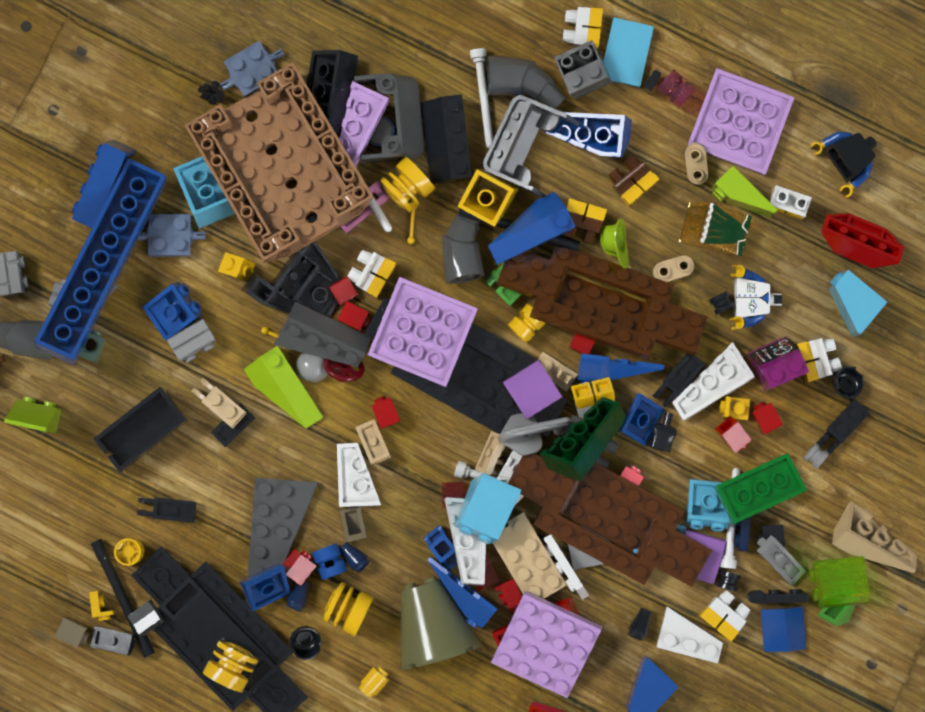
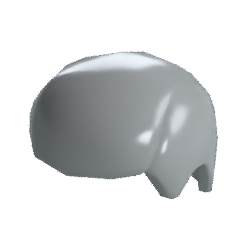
[295,353,328,383]

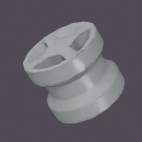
[803,443,829,469]

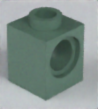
[79,330,106,363]

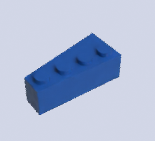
[72,139,136,228]

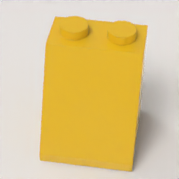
[457,169,519,227]

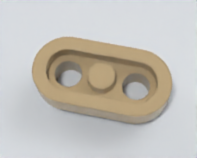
[685,142,709,184]
[653,256,694,282]

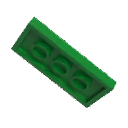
[714,453,807,525]

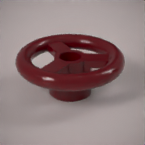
[323,359,365,382]

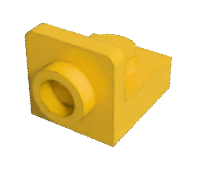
[719,396,750,420]
[89,591,115,621]

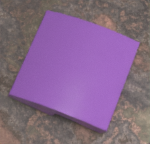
[503,360,562,419]
[684,529,726,584]

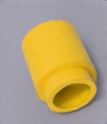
[359,666,389,698]

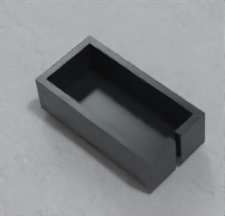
[93,387,189,472]

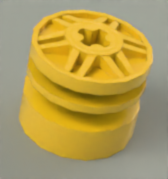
[380,157,435,213]
[323,582,374,637]
[203,640,259,693]

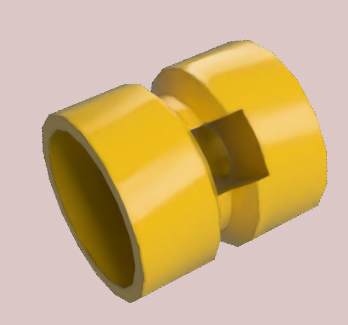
[507,304,545,343]
[114,538,145,566]

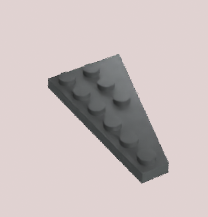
[245,478,319,604]

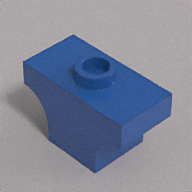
[423,525,458,571]

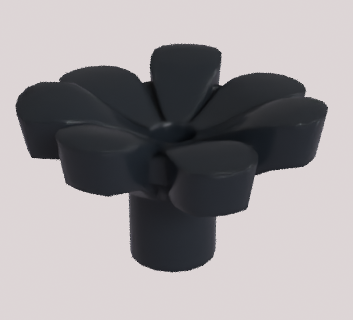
[198,81,224,105]

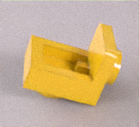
[218,252,255,282]

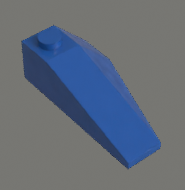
[577,354,664,387]

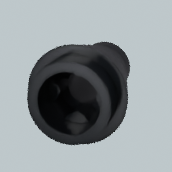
[628,608,652,641]

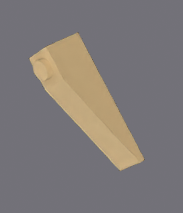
[832,501,917,573]

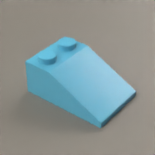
[173,156,235,228]

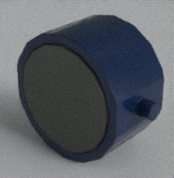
[368,116,395,149]

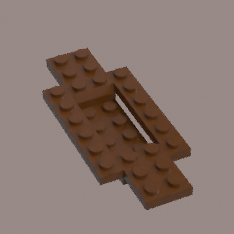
[496,245,708,360]
[507,453,712,587]

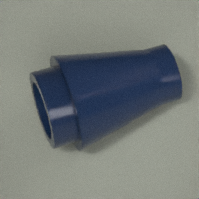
[340,542,370,573]
[286,581,311,612]

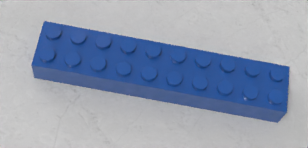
[34,158,166,366]

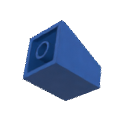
[625,655,678,712]

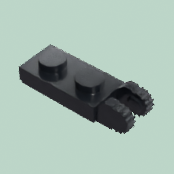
[652,353,705,407]
[816,399,870,455]
[136,497,197,523]
[747,589,808,603]

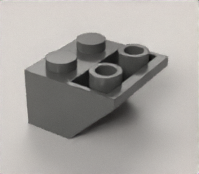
[554,40,613,100]

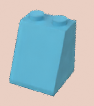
[829,270,887,337]
[454,473,521,544]

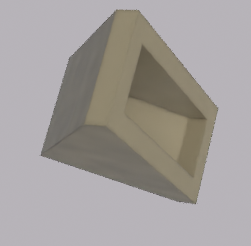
[340,506,368,542]

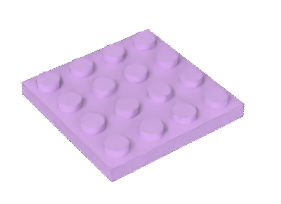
[687,68,794,176]
[368,277,478,387]
[491,591,602,698]

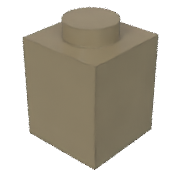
[54,617,90,648]

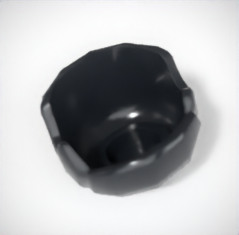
[832,366,864,399]
[289,625,321,660]

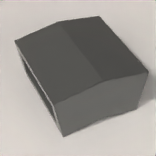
[127,600,165,636]

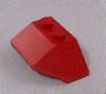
[821,213,905,268]

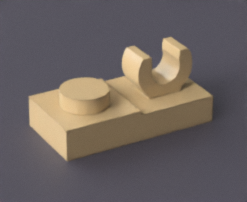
[538,352,578,392]
[355,419,391,466]
[475,431,506,476]

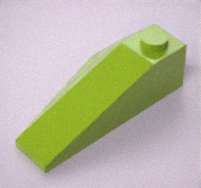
[244,346,324,429]

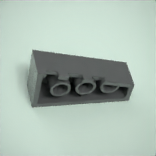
[274,302,371,367]

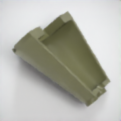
[400,577,482,670]

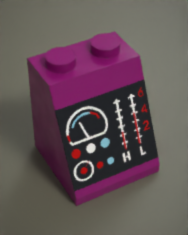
[747,336,809,391]

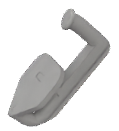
[498,413,571,456]

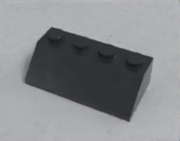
[307,50,358,137]
[421,94,472,185]

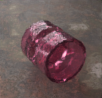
[657,69,696,109]

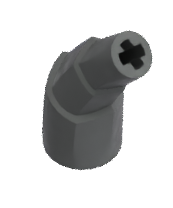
[486,55,565,109]
[442,214,485,284]
[0,320,52,361]

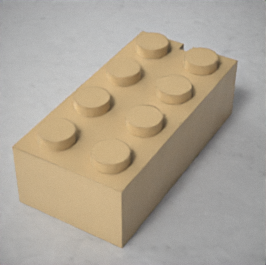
[493,512,566,599]

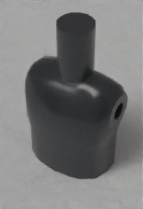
[649,412,677,453]

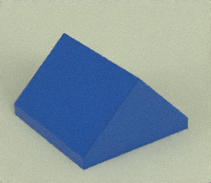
[618,393,665,446]
[239,564,291,611]
[761,607,806,652]

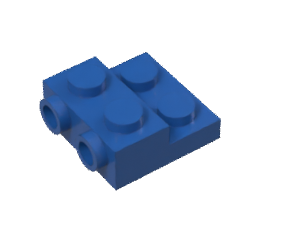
[142,282,203,341]

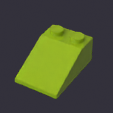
[711,166,777,218]
[4,397,61,433]

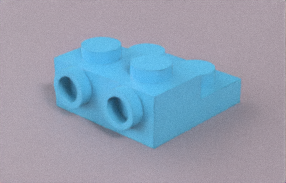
[686,479,730,532]

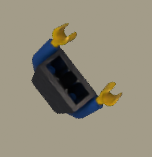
[810,132,877,197]

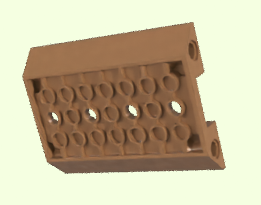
[184,62,374,262]

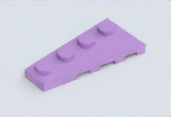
[339,81,390,167]

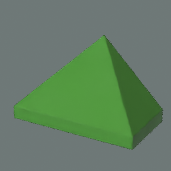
[818,585,859,626]

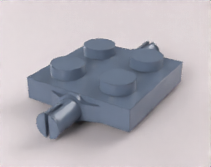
[219,41,285,98]
[138,214,206,257]

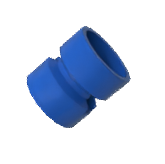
[312,543,347,580]

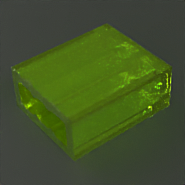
[809,556,870,608]

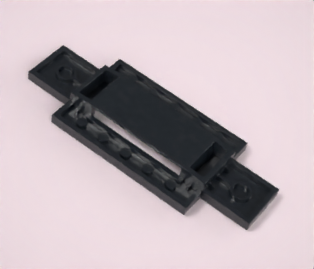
[364,298,568,437]
[131,546,308,712]

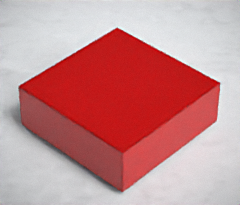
[329,276,358,305]

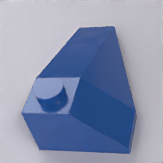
[544,112,632,157]
[488,192,575,265]
[428,556,497,629]

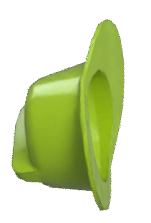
[600,218,629,269]

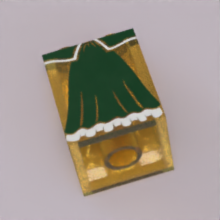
[679,202,752,256]

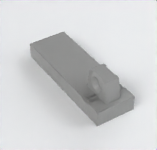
[757,536,806,586]

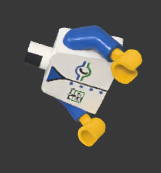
[730,265,782,330]

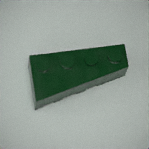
[540,397,627,481]

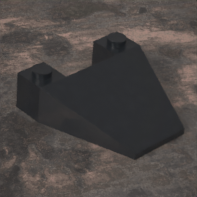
[241,241,341,318]

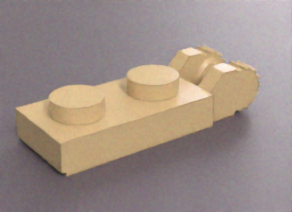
[192,378,246,428]

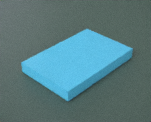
[603,17,654,88]

